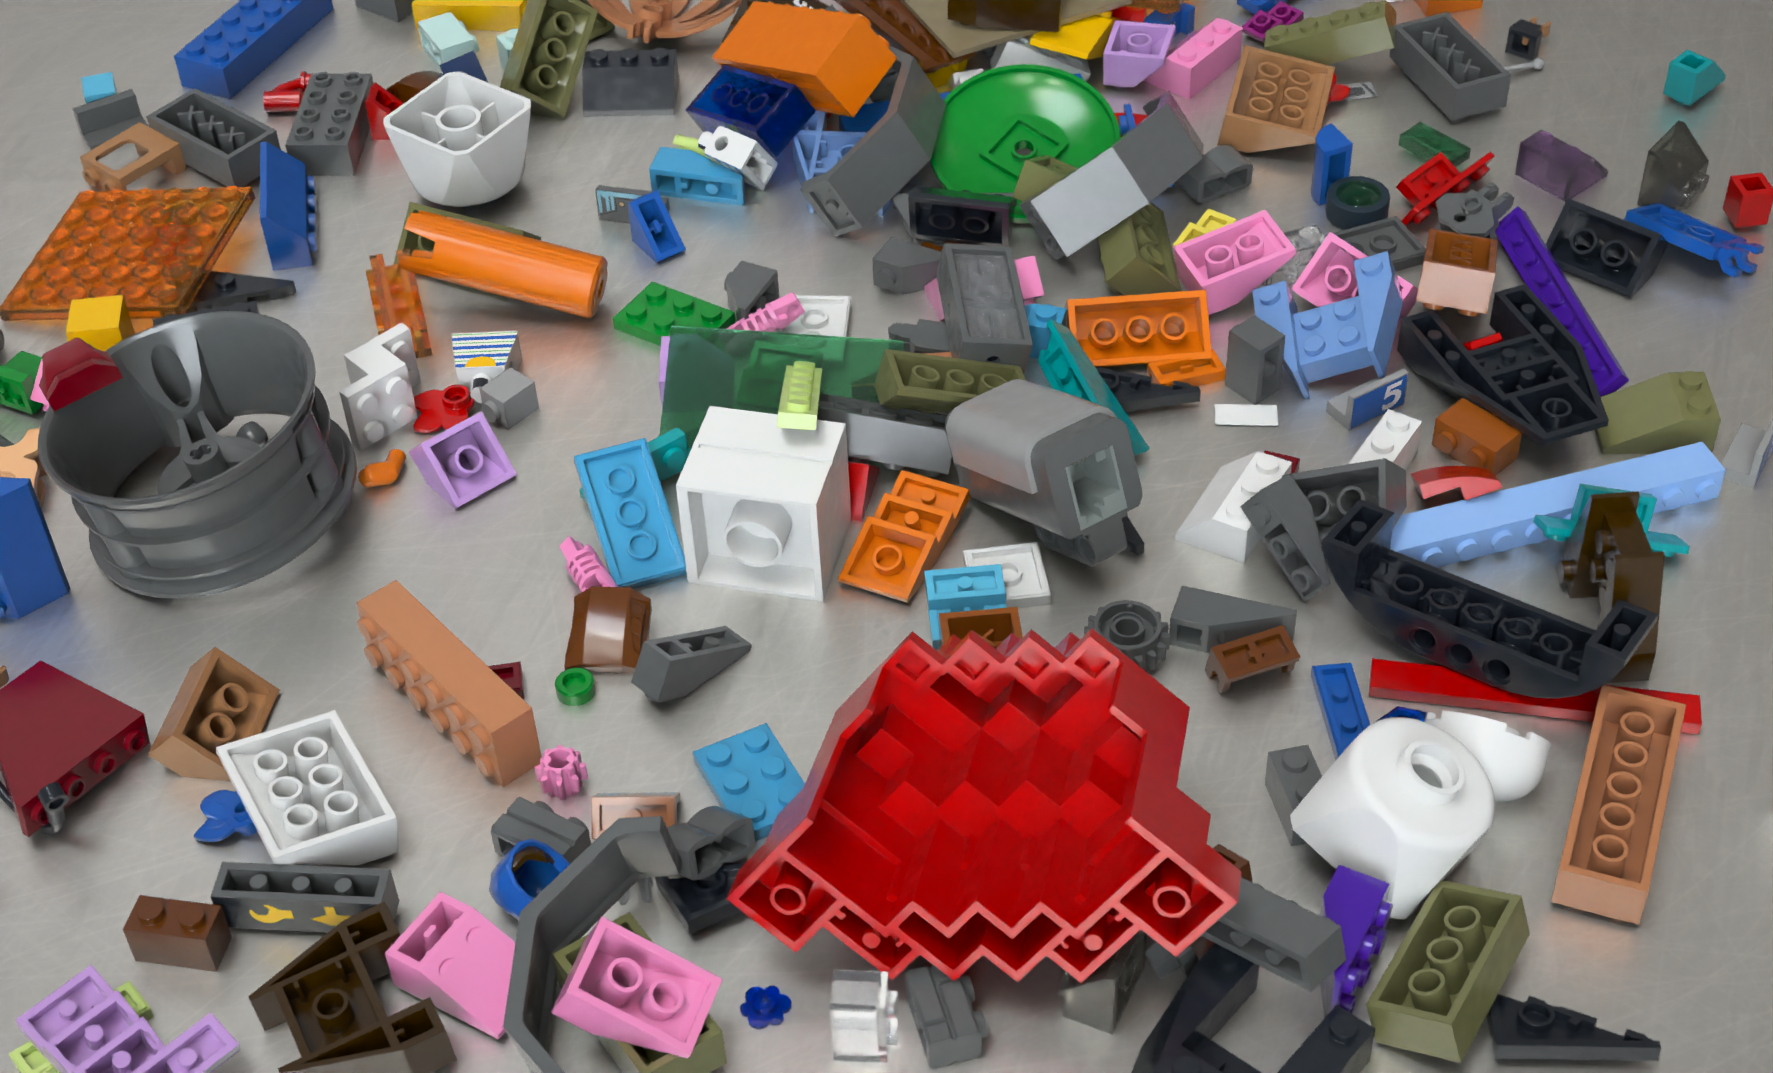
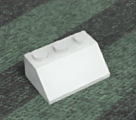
[1175,451,1292,564]

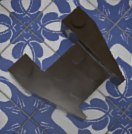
[947,0,1062,32]
[1557,491,1665,683]
[248,901,457,1073]

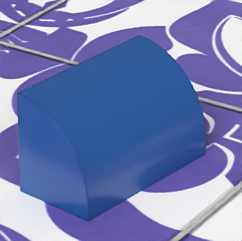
[1311,123,1353,206]

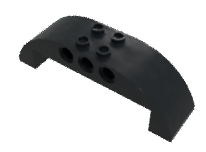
[1322,499,1658,698]

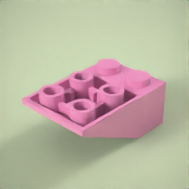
[385,892,516,1040]

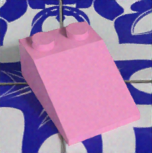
[1173,210,1296,316]
[551,917,722,1059]

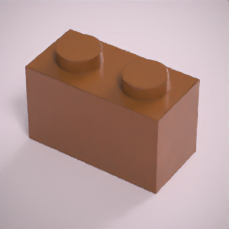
[1432,398,1522,476]

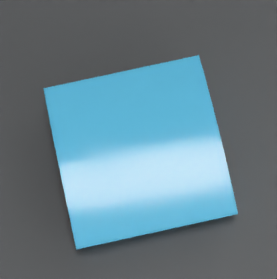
[924,564,1006,650]

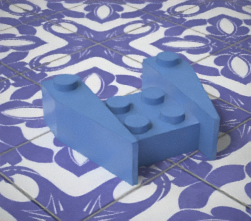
[791,110,903,216]
[1252,251,1403,399]

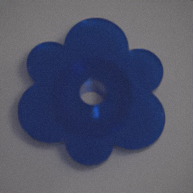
[740,985,792,1029]

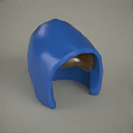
[489,839,570,920]

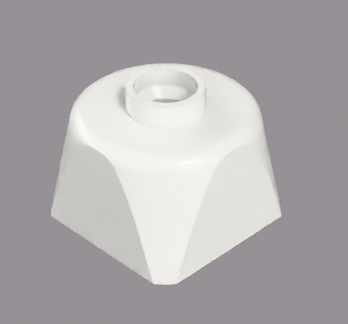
[383,72,531,207]
[1290,717,1495,919]

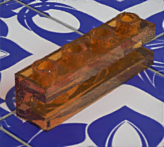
[365,249,432,358]

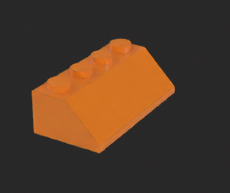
[1064,290,1212,368]

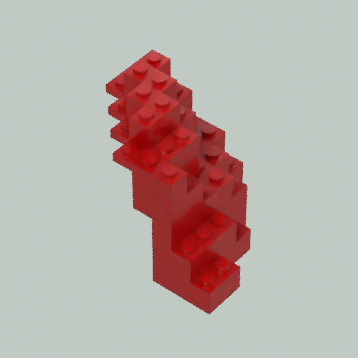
[726,628,1241,983]

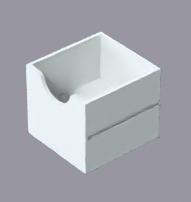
[676,406,851,602]

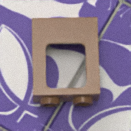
[80,122,186,205]

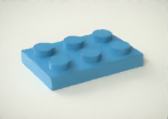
[693,723,805,842]

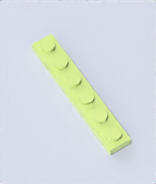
[777,361,822,430]

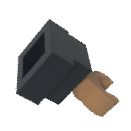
[1505,17,1551,61]

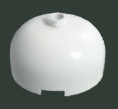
[1424,711,1551,802]

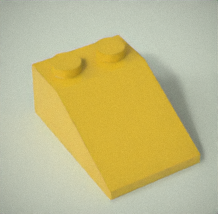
[1029,10,1120,60]

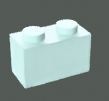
[418,12,479,70]

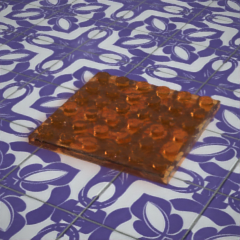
[0,186,256,321]

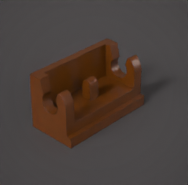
[1205,625,1300,693]

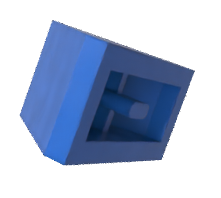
[627,190,686,263]

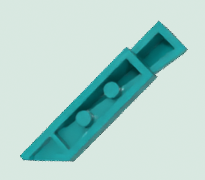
[1038,319,1150,455]

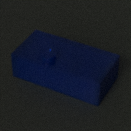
[685,65,816,158]

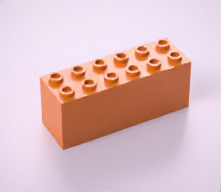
[711,1,897,117]

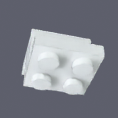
[339,323,421,452]

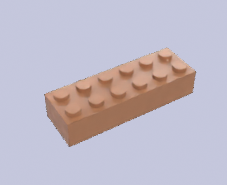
[356,580,542,787]
[1551,685,1686,925]

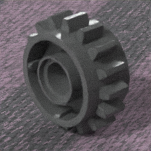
[1084,600,1170,672]

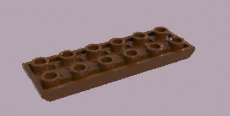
[834,0,976,74]

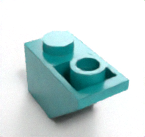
[1663,49,1726,106]

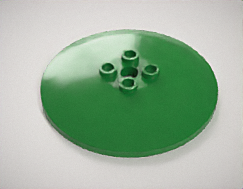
[930,64,1120,223]

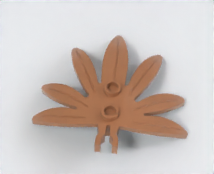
[587,0,742,43]

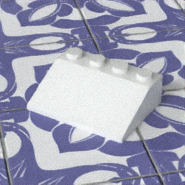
[216,710,399,865]

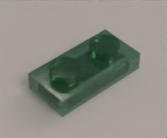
[1399,122,1471,167]

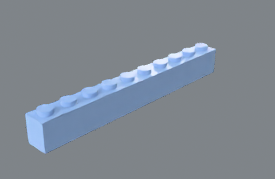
[1390,441,1726,568]

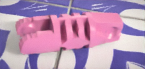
[719,292,805,358]
[559,536,618,592]

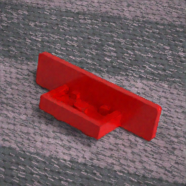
[1396,151,1495,227]

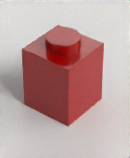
[1723,172,1773,228]

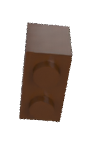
[123,895,232,972]

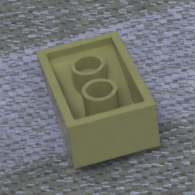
[1595,371,1721,455]

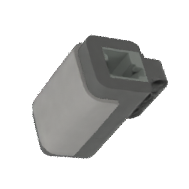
[945,379,1142,566]

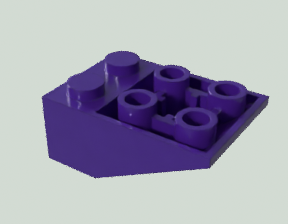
[1320,865,1393,1018]

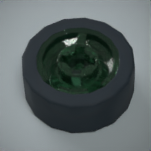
[1325,176,1390,230]

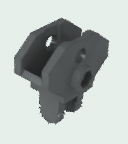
[1436,182,1515,240]

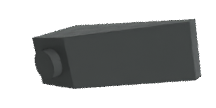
[631,626,752,702]

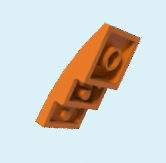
[838,470,971,603]

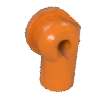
[358,449,406,488]

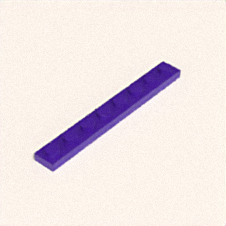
[1495,206,1630,397]

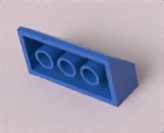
[260,142,318,271]
[0,477,70,619]

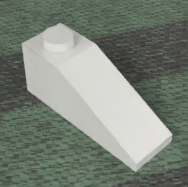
[990,37,1091,80]

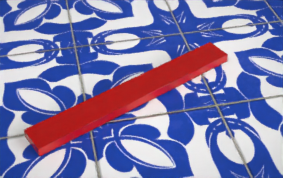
[1369,658,1702,734]

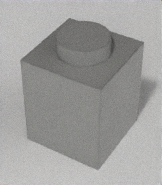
[479,367,539,430]

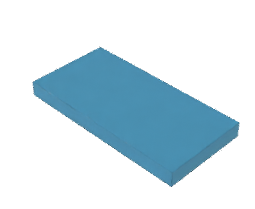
[574,438,687,589]

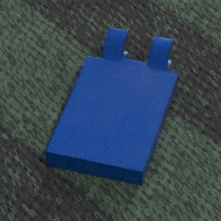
[1624,203,1765,278]

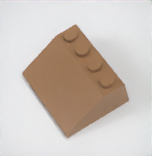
[1217,45,1335,153]

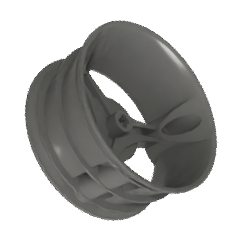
[38,311,357,598]

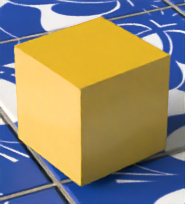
[66,295,135,351]

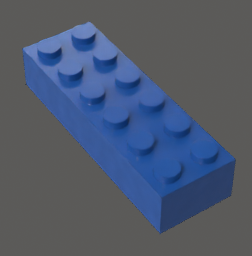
[174,0,334,100]

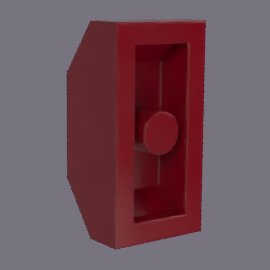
[39,337,123,412]

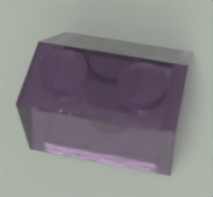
[1515,130,1608,202]

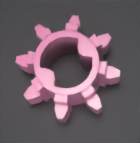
[535,745,588,800]

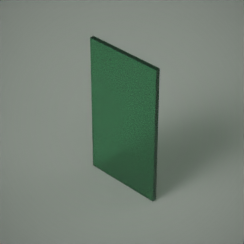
[658,325,905,448]

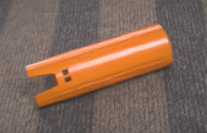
[399,210,608,319]

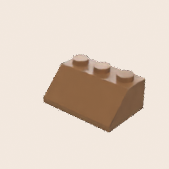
[148,647,280,782]

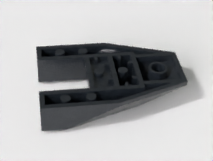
[1397,284,1609,445]
[1131,943,1375,1073]

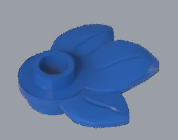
[194,789,258,842]

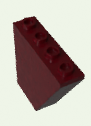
[0,660,150,837]

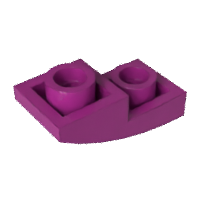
[1242,1,1304,43]

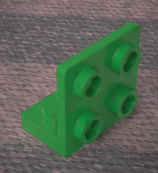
[0,351,44,414]

